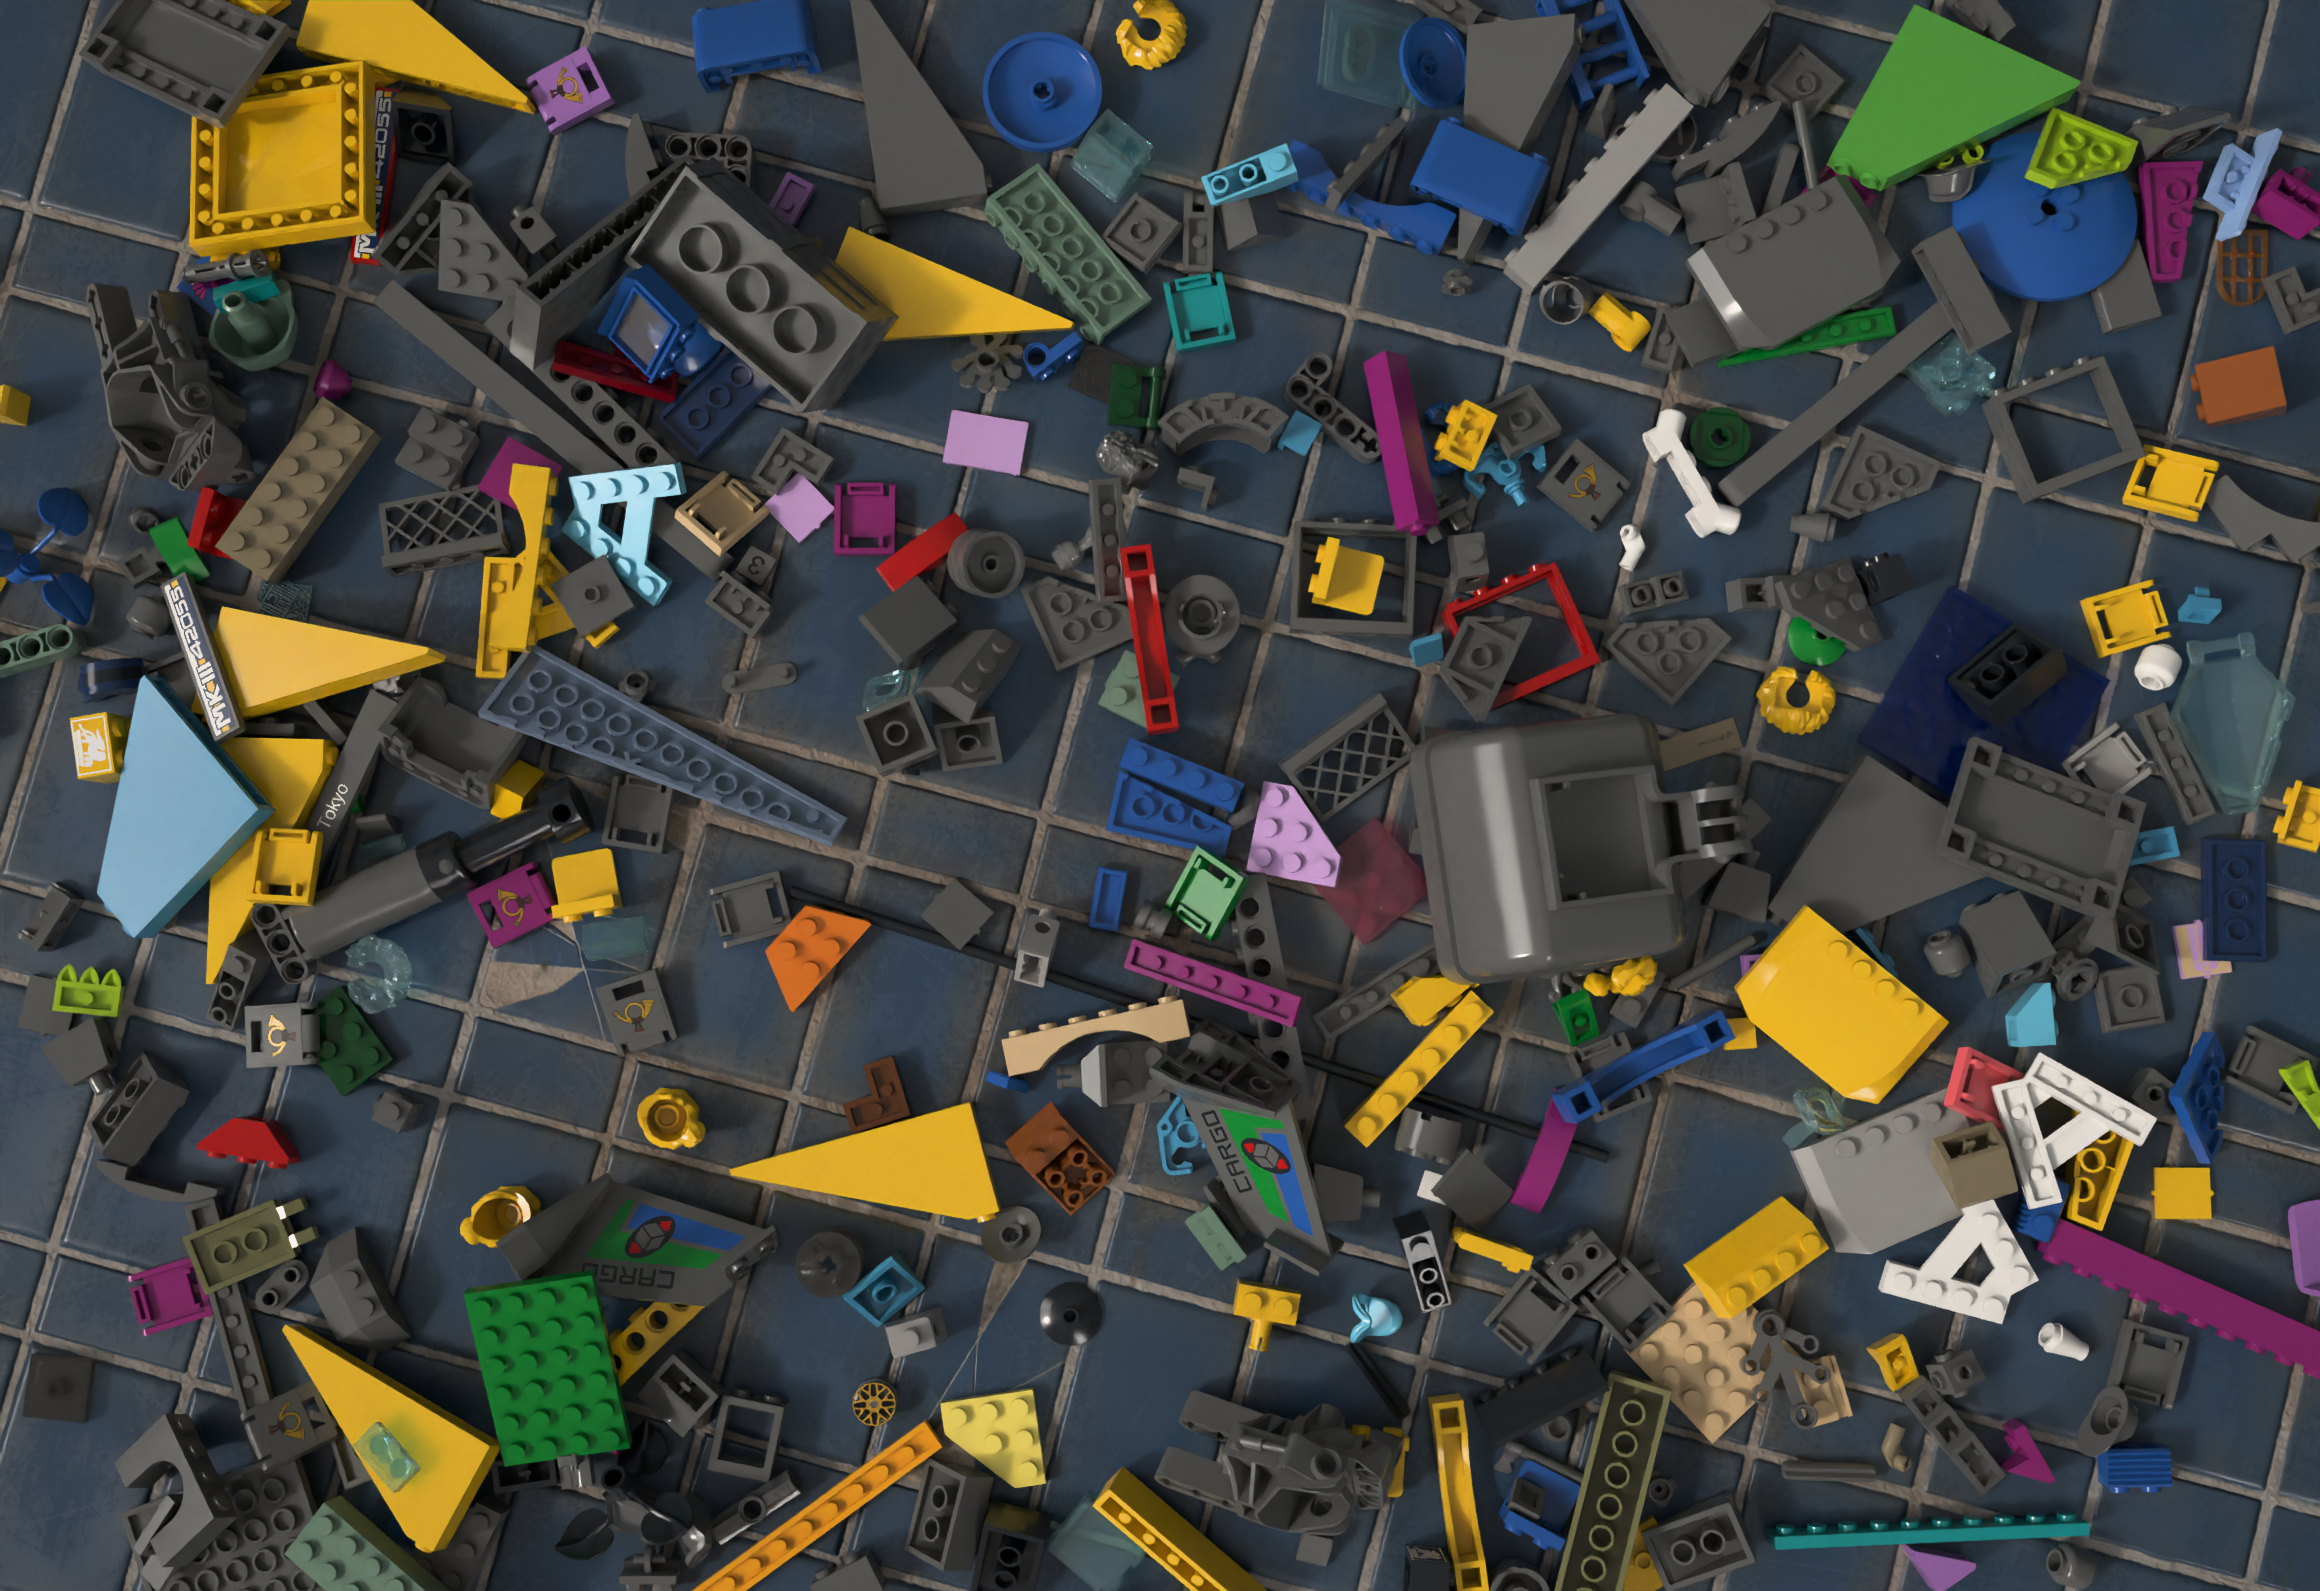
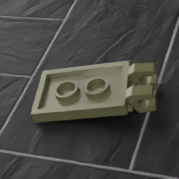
[182,1197,321,1295]

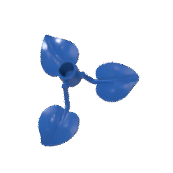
[0,487,94,626]

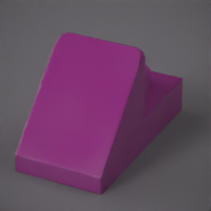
[1998,1419,2056,1484]

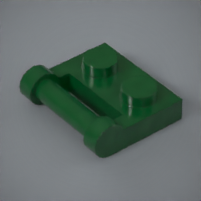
[1107,363,1166,431]

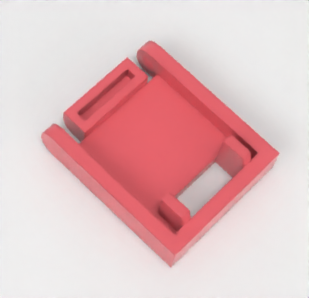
[1943,1047,2024,1133]

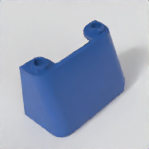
[691,0,823,94]
[1410,116,1551,238]

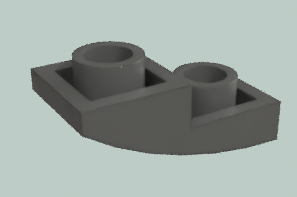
[1617,570,1689,616]

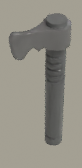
[1494,1438,1584,1485]

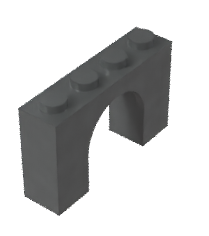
[114,1414,237,1567]

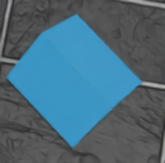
[842,1250,926,1328]

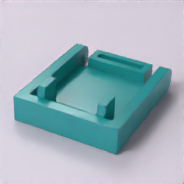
[1163,271,1236,354]

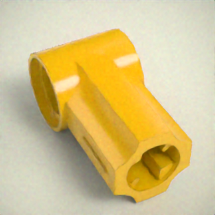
[1588,291,1651,352]

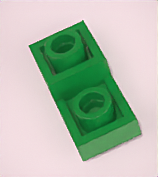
[149,516,211,582]

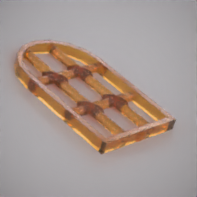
[2216,229,2268,307]

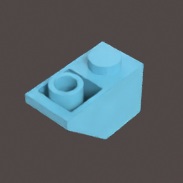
[2005,983,2059,1047]

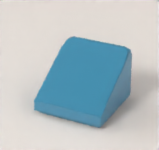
[1409,633,1444,667]

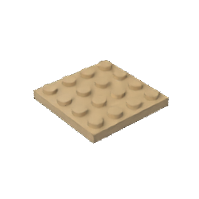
[1624,1282,1802,1444]

